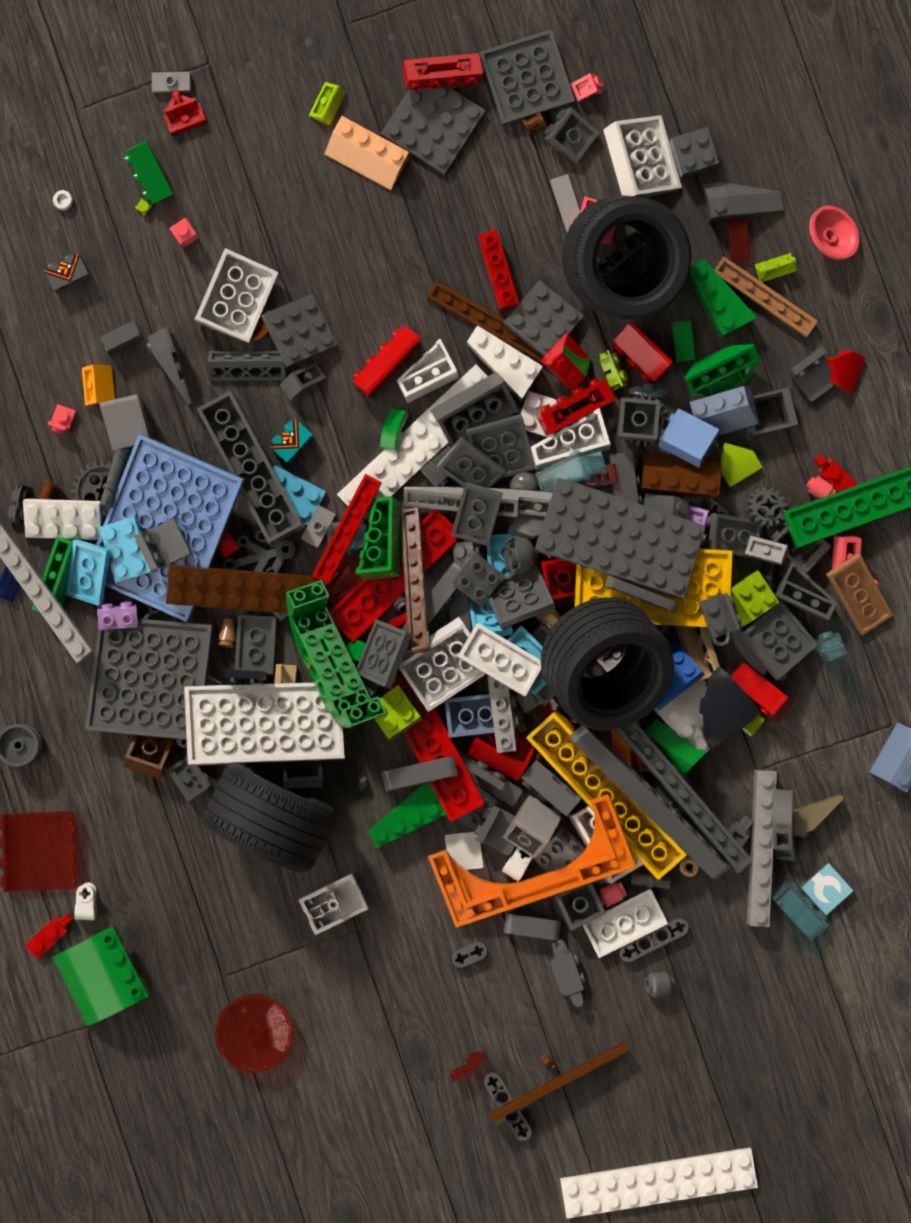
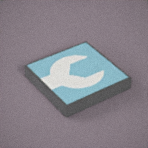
[799,861,854,916]

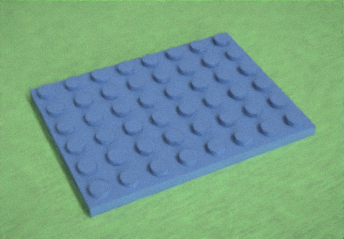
[96,434,245,622]

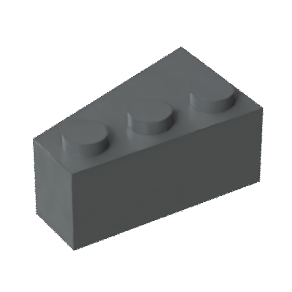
[774,561,837,621]
[521,760,582,816]

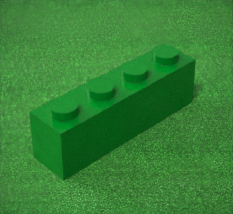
[32,536,73,612]

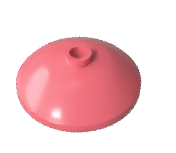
[809,206,859,260]

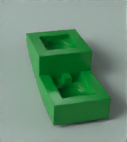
[671,319,695,362]
[380,409,409,451]

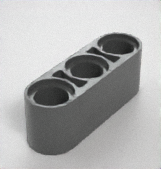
[503,913,561,940]

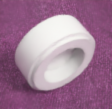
[53,190,73,211]

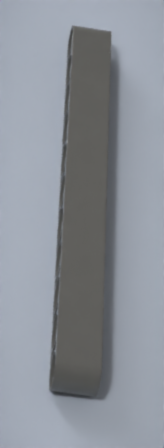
[343,561,464,737]
[570,725,731,881]

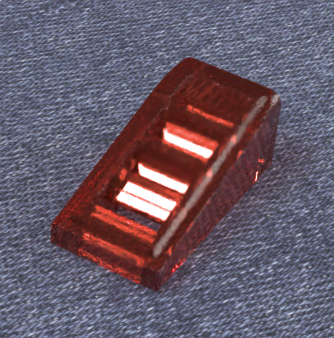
[576,464,618,488]

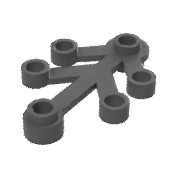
[222,530,295,573]

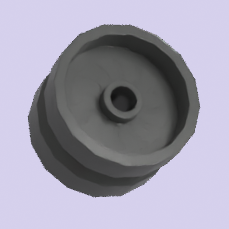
[0,724,44,767]

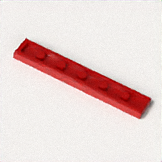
[312,474,382,585]

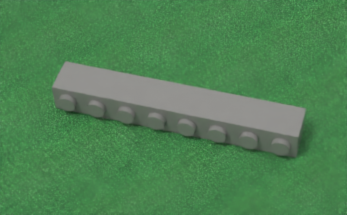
[747,770,777,927]

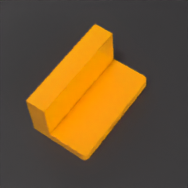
[82,365,115,406]

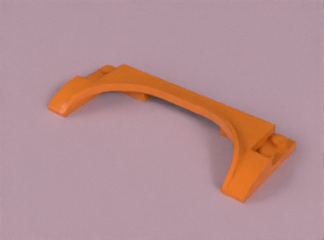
[428,794,637,927]

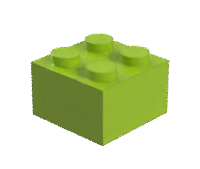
[731,571,779,627]
[374,685,423,741]

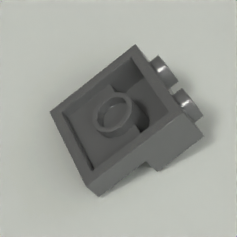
[545,108,600,163]

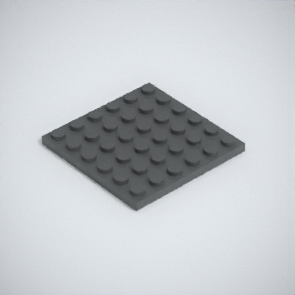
[85,619,213,740]

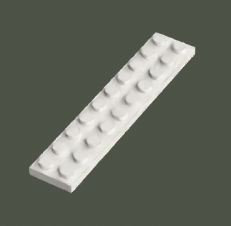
[337,364,488,523]
[560,1148,758,1218]

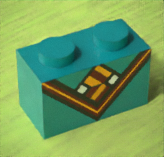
[270,419,314,464]

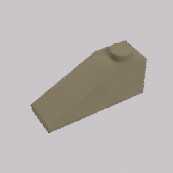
[794,794,843,838]

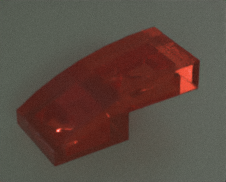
[727,219,750,261]
[450,1050,485,1081]

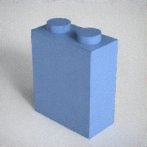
[658,408,719,468]

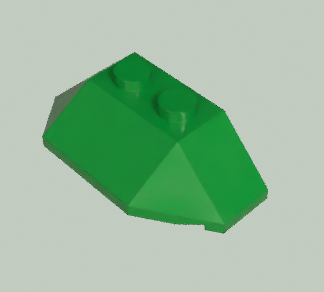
[685,344,760,398]

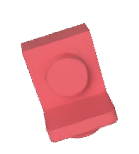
[571,73,603,102]
[48,404,77,434]

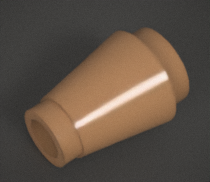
[217,619,236,648]

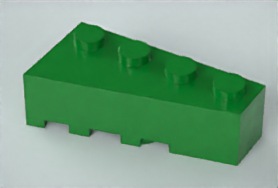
[688,259,757,339]
[355,496,401,580]
[368,782,446,849]

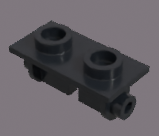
[7,484,33,525]
[760,560,780,591]

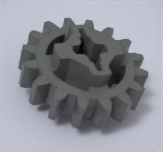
[745,486,787,529]

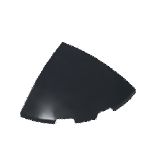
[699,667,760,749]

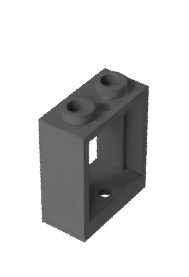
[745,387,798,438]
[770,522,831,573]

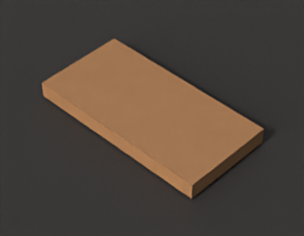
[826,553,893,636]

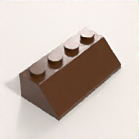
[640,453,721,499]

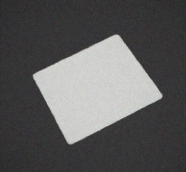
[445,832,483,870]

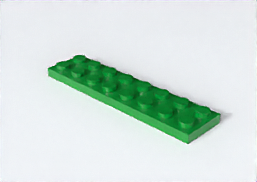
[782,467,911,549]

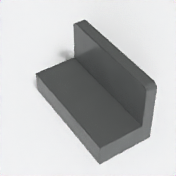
[100,320,143,355]

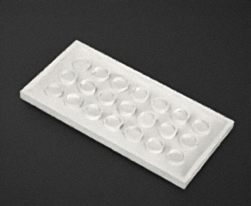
[184,683,345,765]

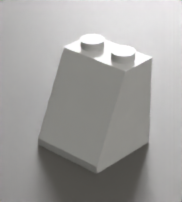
[99,394,152,453]
[503,795,562,859]

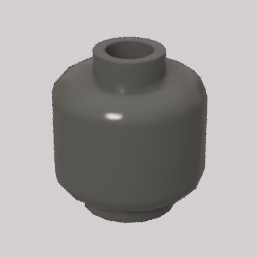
[644,971,675,998]

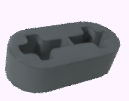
[452,941,487,968]

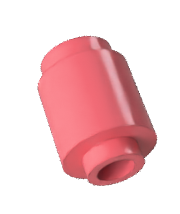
[806,476,836,499]
[598,882,627,907]

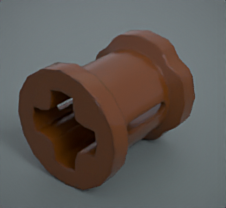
[522,112,546,136]
[36,480,60,500]

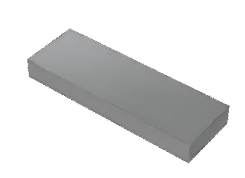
[550,174,580,234]

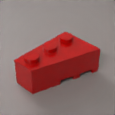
[731,662,792,722]

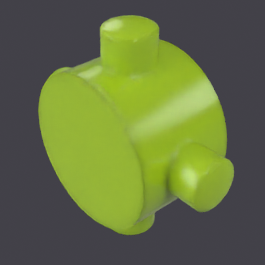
[135,199,152,215]

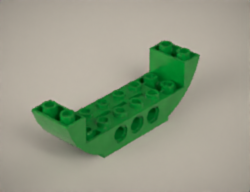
[286,580,387,728]

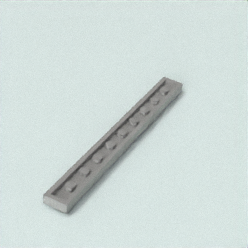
[0,522,94,664]

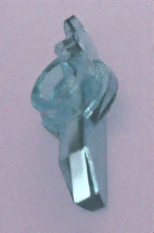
[629,384,667,398]

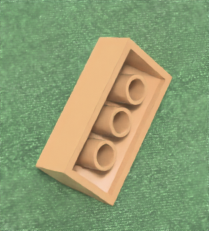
[325,116,409,190]

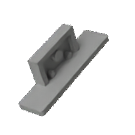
[488,676,519,753]

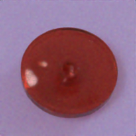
[215,993,293,1073]

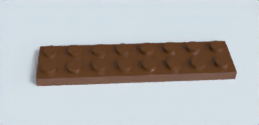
[166,565,320,613]

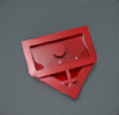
[164,91,207,136]
[826,350,866,394]

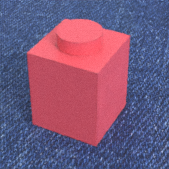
[170,218,198,248]

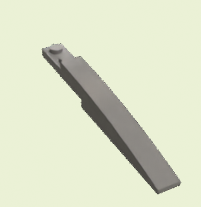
[404,487,552,517]

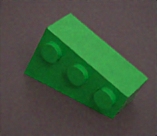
[124,140,173,204]
[644,719,706,776]

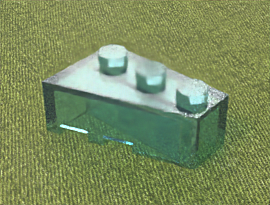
[535,450,608,493]
[771,881,828,941]

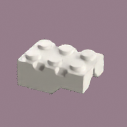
[299,873,369,935]

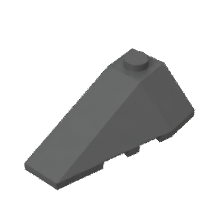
[703,182,784,223]
[147,327,194,407]

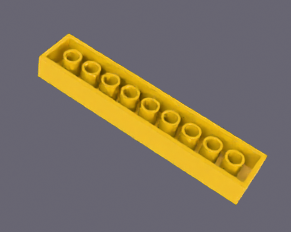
[526,708,687,880]

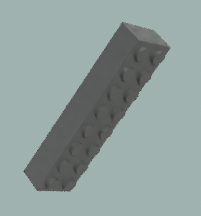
[197,391,305,545]

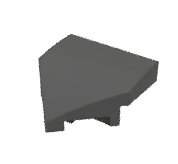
[508,514,545,541]

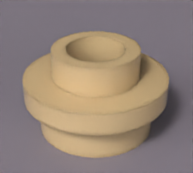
[680,857,699,877]

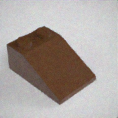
[124,735,176,780]

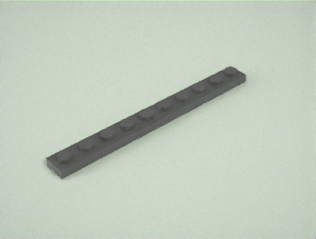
[615,722,752,873]

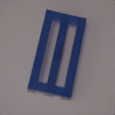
[0,566,20,602]

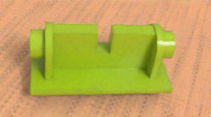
[755,253,797,282]
[599,350,628,391]

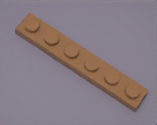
[714,256,818,338]

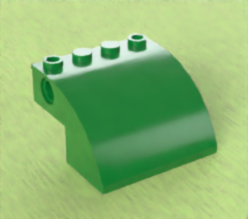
[51,925,151,1026]

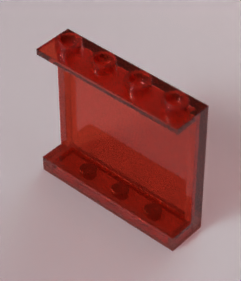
[0,811,77,892]

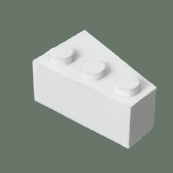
[397,339,459,403]

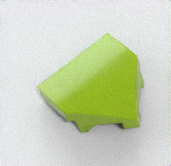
[720,443,762,487]

